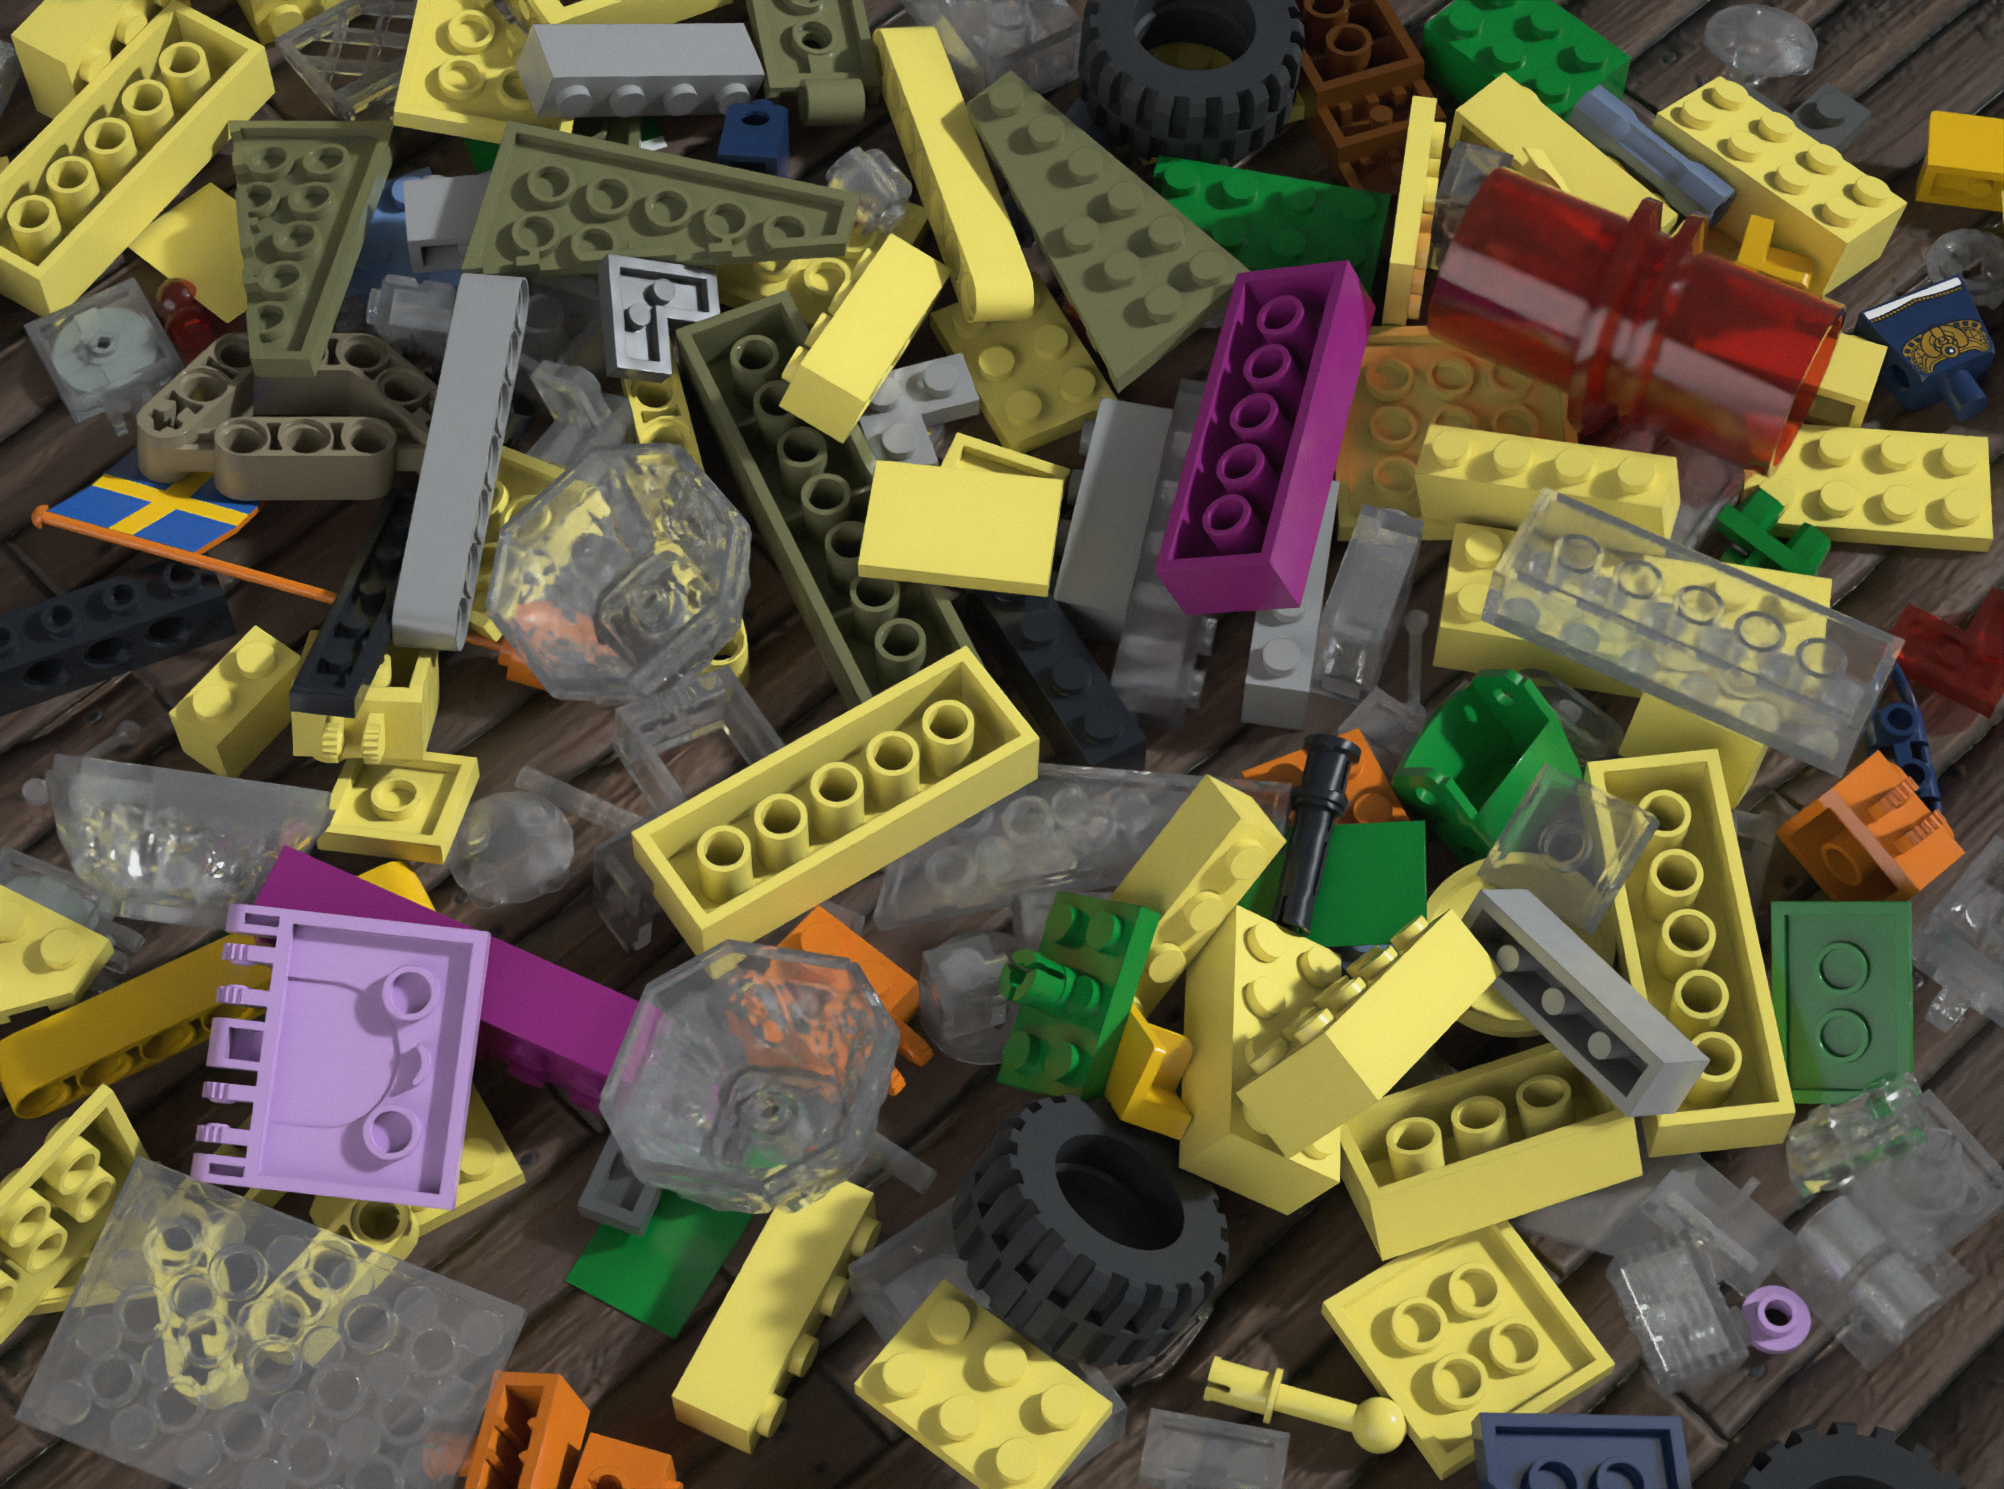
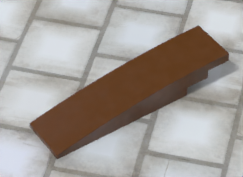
[1294,0,1468,212]

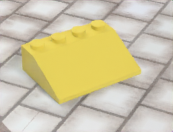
[0,1083,159,1345]

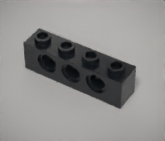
[0,551,237,717]

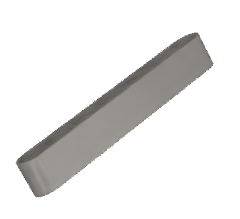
[392,273,529,651]

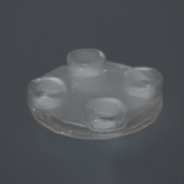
[1703,4,1818,86]
[447,791,574,909]

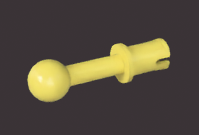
[1203,1356,1407,1454]

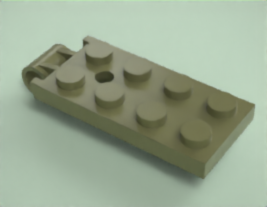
[745,0,881,126]

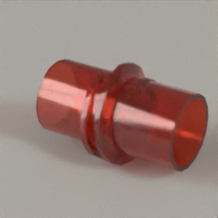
[1427,166,1846,479]

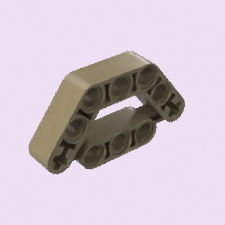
[137,333,438,501]

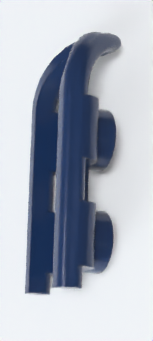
[1859,657,1943,815]

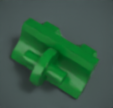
[1716,487,1831,577]

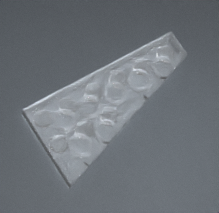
[873,763,1294,931]

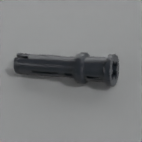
[1269,734,1362,937]

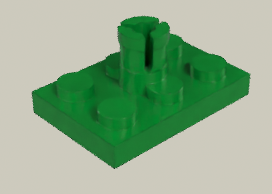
[996,891,1161,1102]
[1771,901,1914,1106]

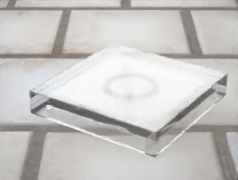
[1477,763,1660,936]

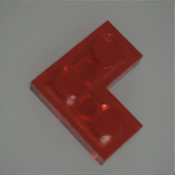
[1876,587,2004,719]

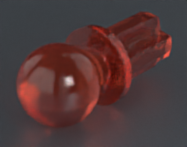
[153,278,215,365]

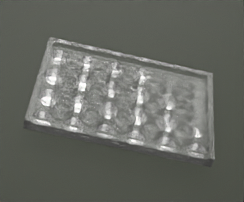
[14,1155,528,1489]

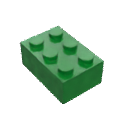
[1420,0,1631,122]

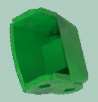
[1390,669,1582,866]

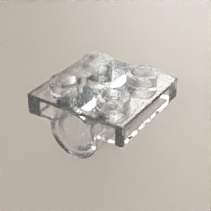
[1771,1173,1973,1372]

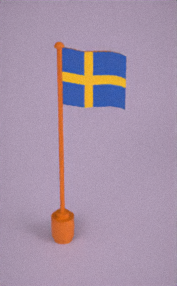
[31,447,596,696]

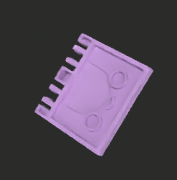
[189,903,491,1211]

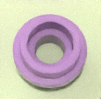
[1739,1285,1811,1354]

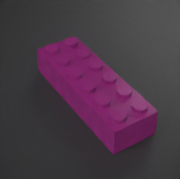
[1154,260,1376,615]
[253,845,658,1115]

